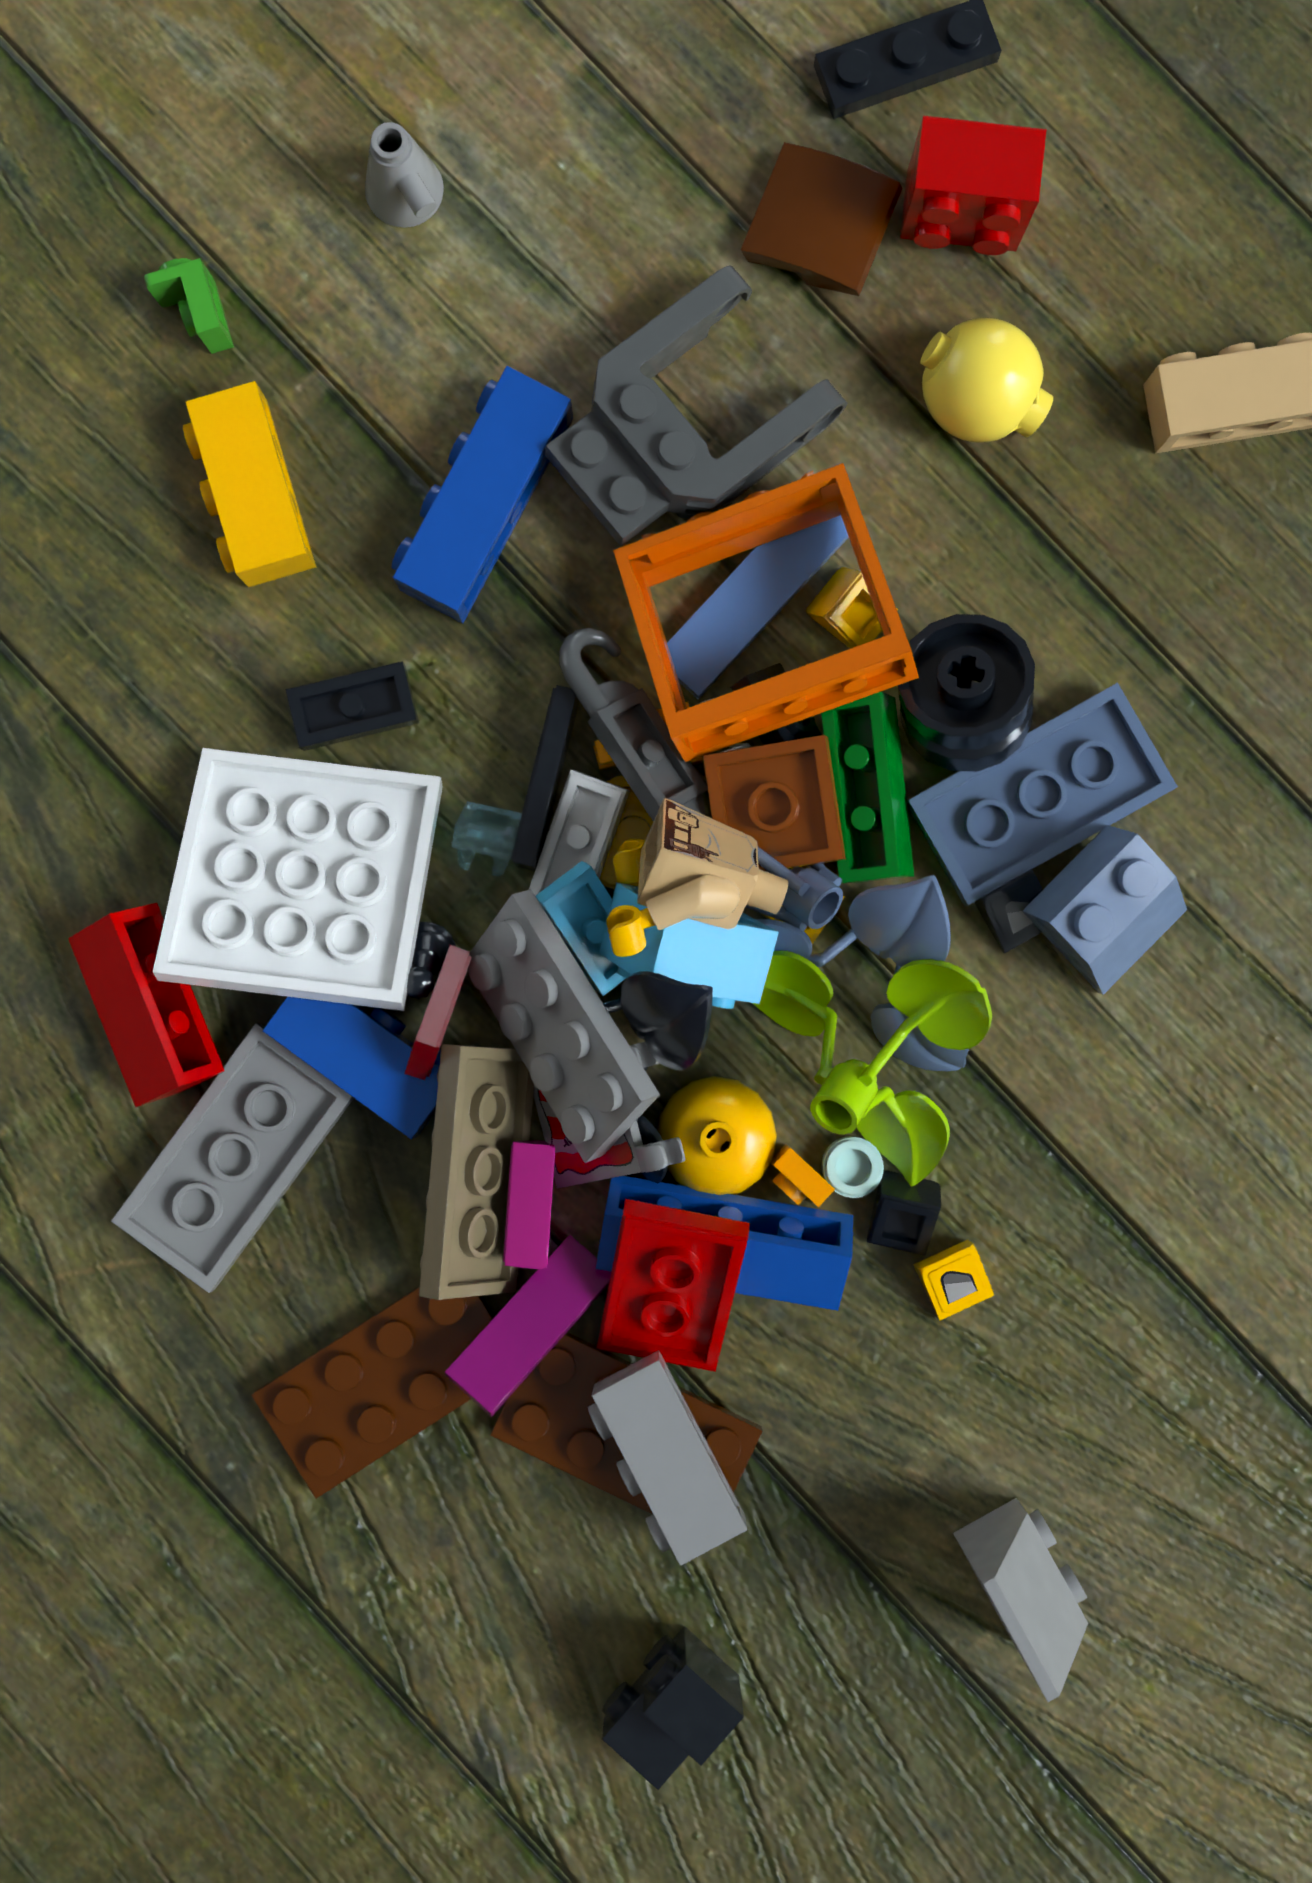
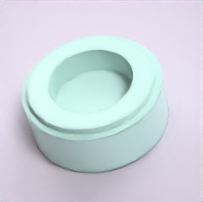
[821,1136,884,1198]

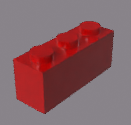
[68,902,225,1108]

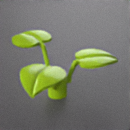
[752,951,992,1187]

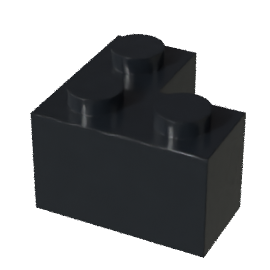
[602,1626,744,1790]

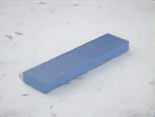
[667,515,848,700]

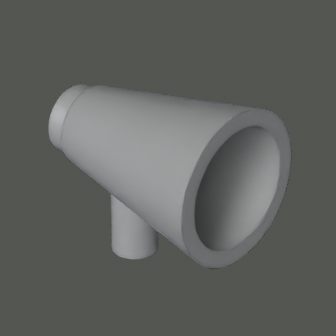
[365,122,444,228]

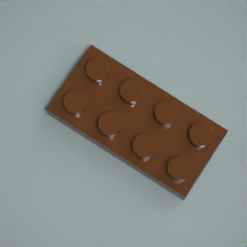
[251,1286,495,1499]
[490,1332,763,1514]

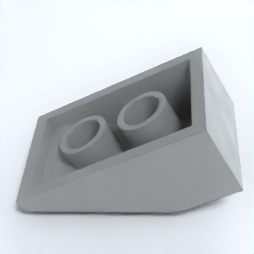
[953,1498,1088,1702]

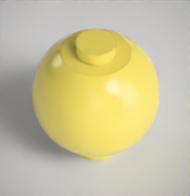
[920,318,1053,443]

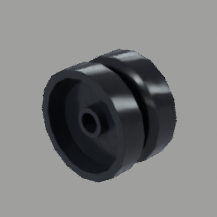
[898,614,1035,772]

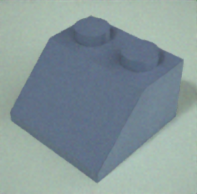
[1023,825,1187,995]

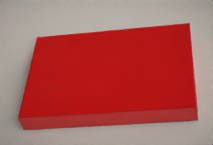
[597,1199,750,1372]

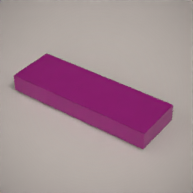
[445,1235,611,1417]

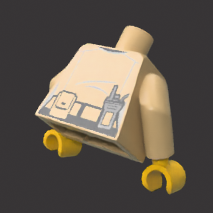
[607,798,788,957]

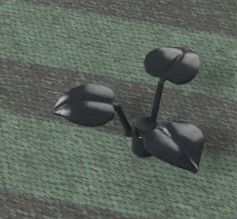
[603,971,713,1184]

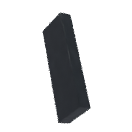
[511,685,580,871]

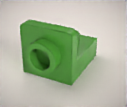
[144,258,234,354]

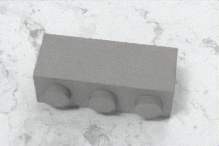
[588,1350,747,1566]

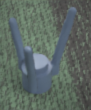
[745,847,843,931]

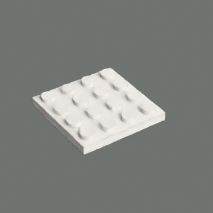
[153,748,443,1011]

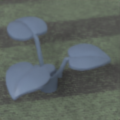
[756,875,969,1071]

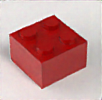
[900,115,1047,255]

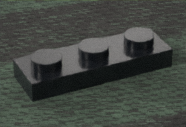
[814,0,1002,119]

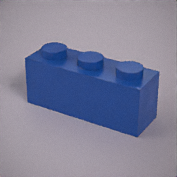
[263,997,441,1139]

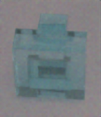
[452,801,522,876]

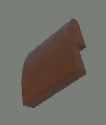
[741,142,903,296]

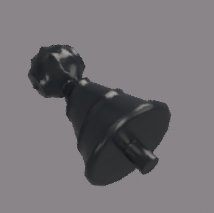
[407,922,456,999]

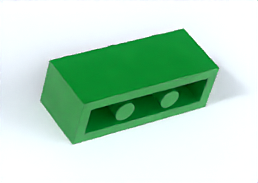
[821,692,914,883]

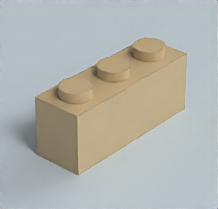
[1143,333,1312,454]

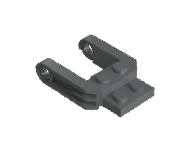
[544,265,848,546]

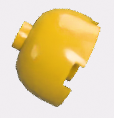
[657,1076,777,1195]

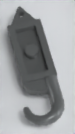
[559,628,708,822]

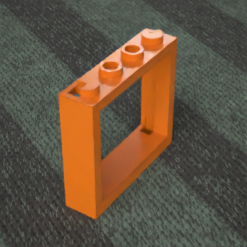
[613,463,919,762]

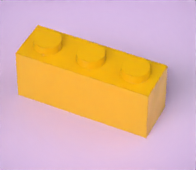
[183,381,316,588]

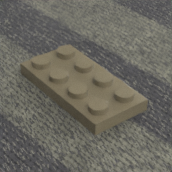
[419,1044,534,1300]

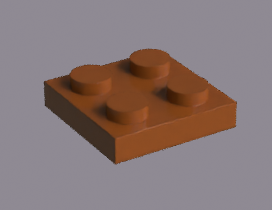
[703,735,846,872]

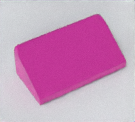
[503,1140,555,1270]

